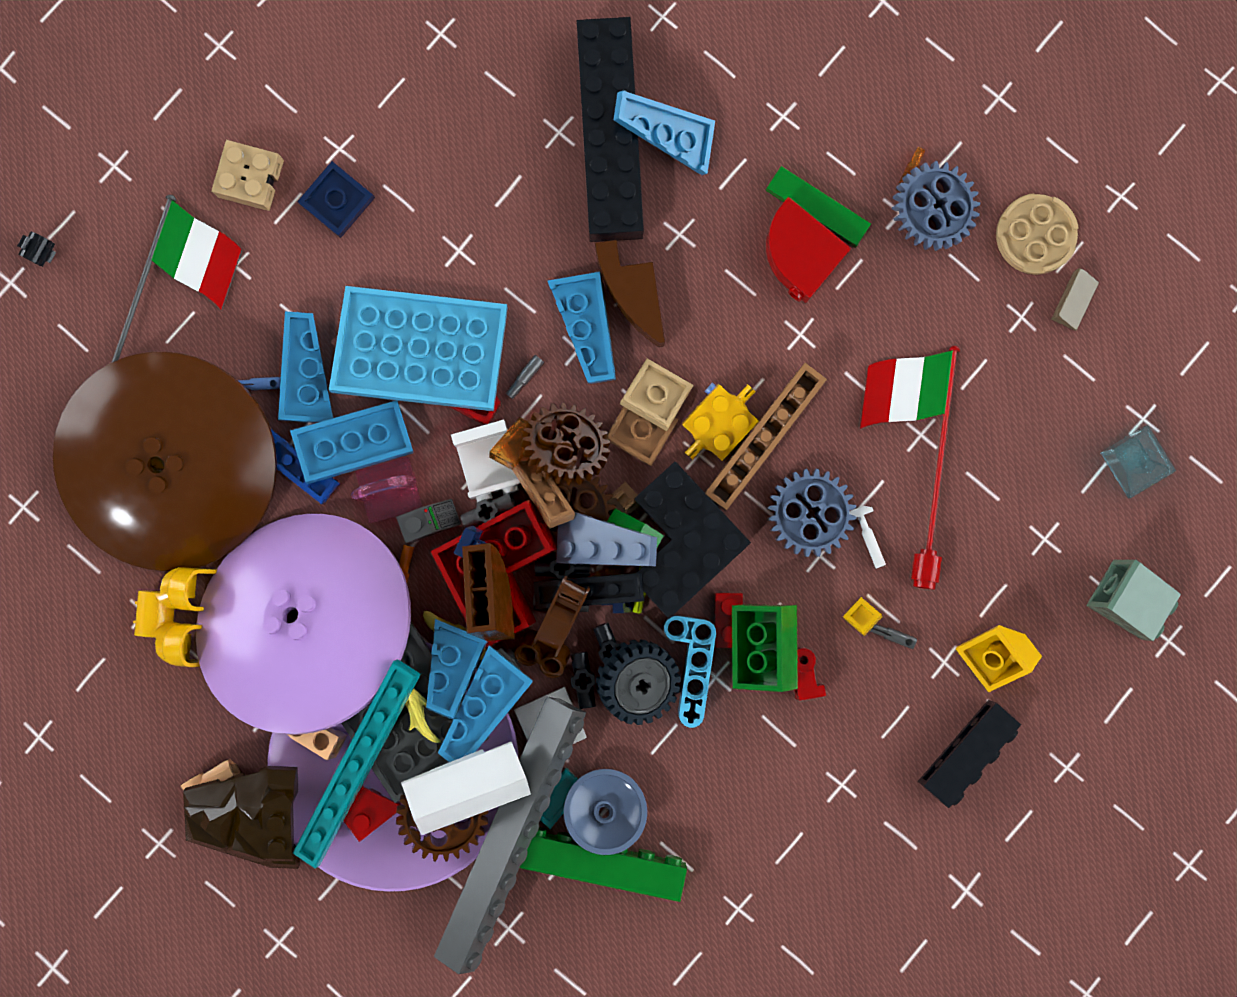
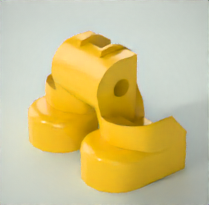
[133,567,217,667]

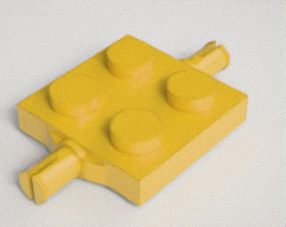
[682,384,759,461]

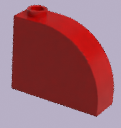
[766,197,851,303]

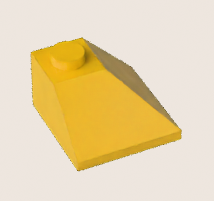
[956,625,1042,692]

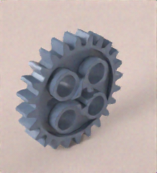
[892,161,980,251]
[767,469,857,557]

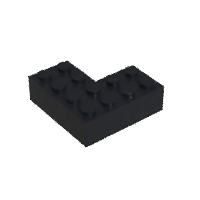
[634,461,751,619]

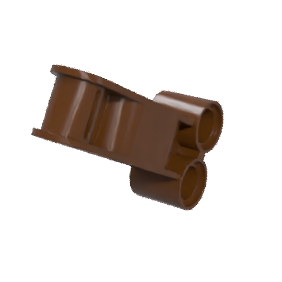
[515,576,590,678]

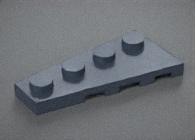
[556,512,657,566]

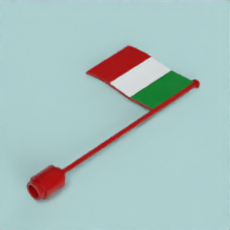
[860,346,960,590]

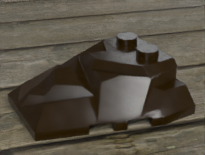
[183,766,300,869]

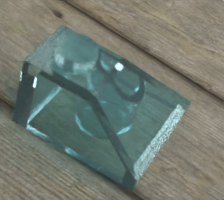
[1100,425,1176,499]

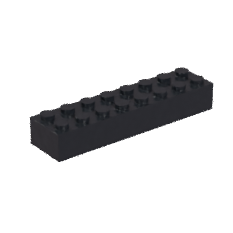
[576,17,644,242]

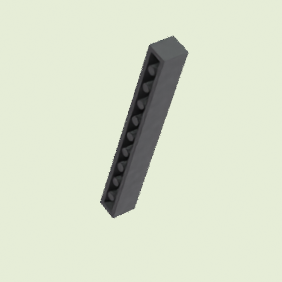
[434,696,587,974]

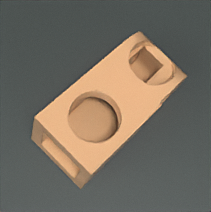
[287,728,348,760]

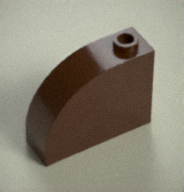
[462,543,515,641]

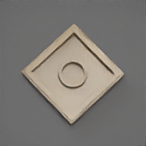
[620,359,693,431]

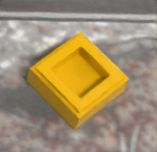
[843,597,883,636]

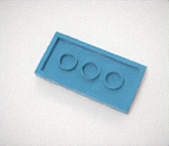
[290,400,413,484]

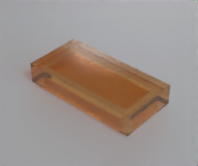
[489,417,527,470]

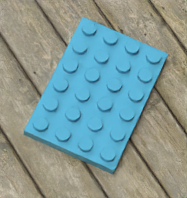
[329,286,508,411]

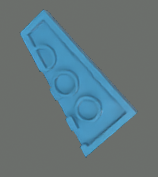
[613,91,715,175]

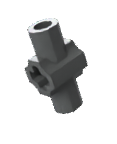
[461,493,517,528]

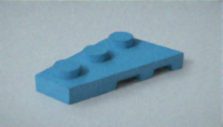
[426,619,487,720]

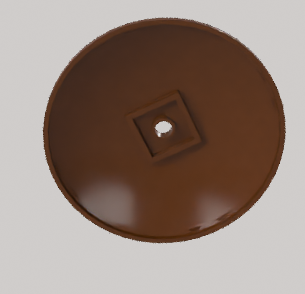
[53,352,277,571]

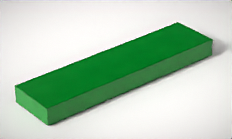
[766,166,871,248]

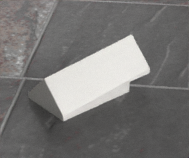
[401,742,531,835]

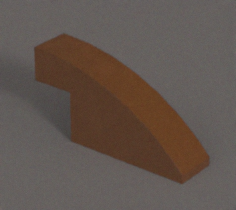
[595,240,665,347]

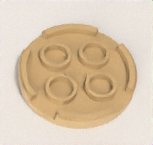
[996,193,1079,275]

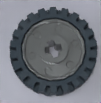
[596,639,681,725]

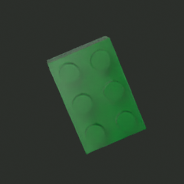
[732,604,798,692]

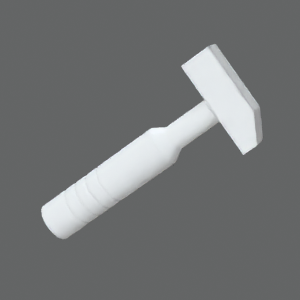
[849,506,886,568]

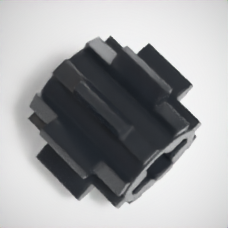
[17,231,56,267]

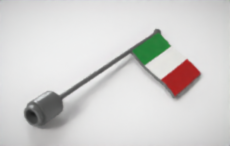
[111,194,242,363]

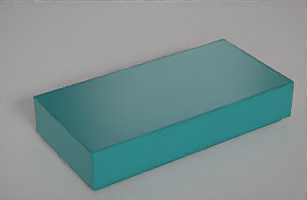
[540,768,579,829]

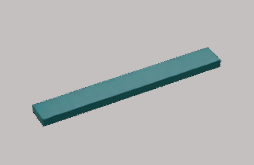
[293,659,421,868]

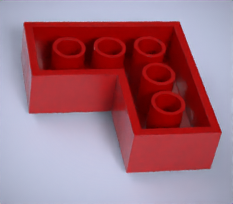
[431,500,557,648]

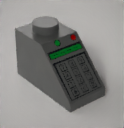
[396,499,461,543]

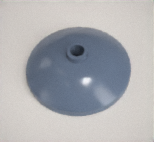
[564,769,647,855]

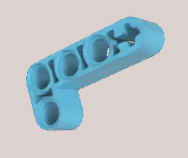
[663,615,716,728]

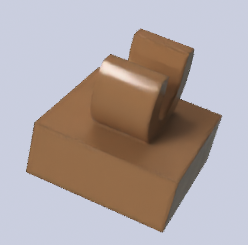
[608,481,638,515]

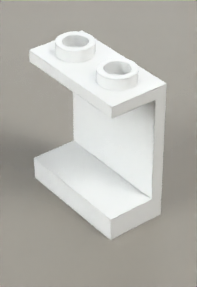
[451,420,522,502]

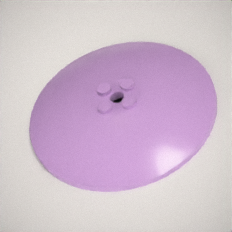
[196,514,411,735]

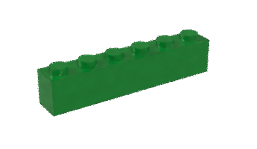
[520,827,687,902]

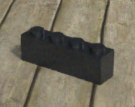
[917,700,1021,808]

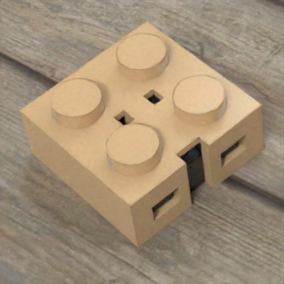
[212,140,284,211]

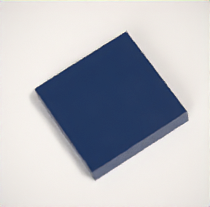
[297,161,375,238]

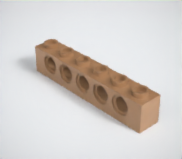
[705,363,827,512]

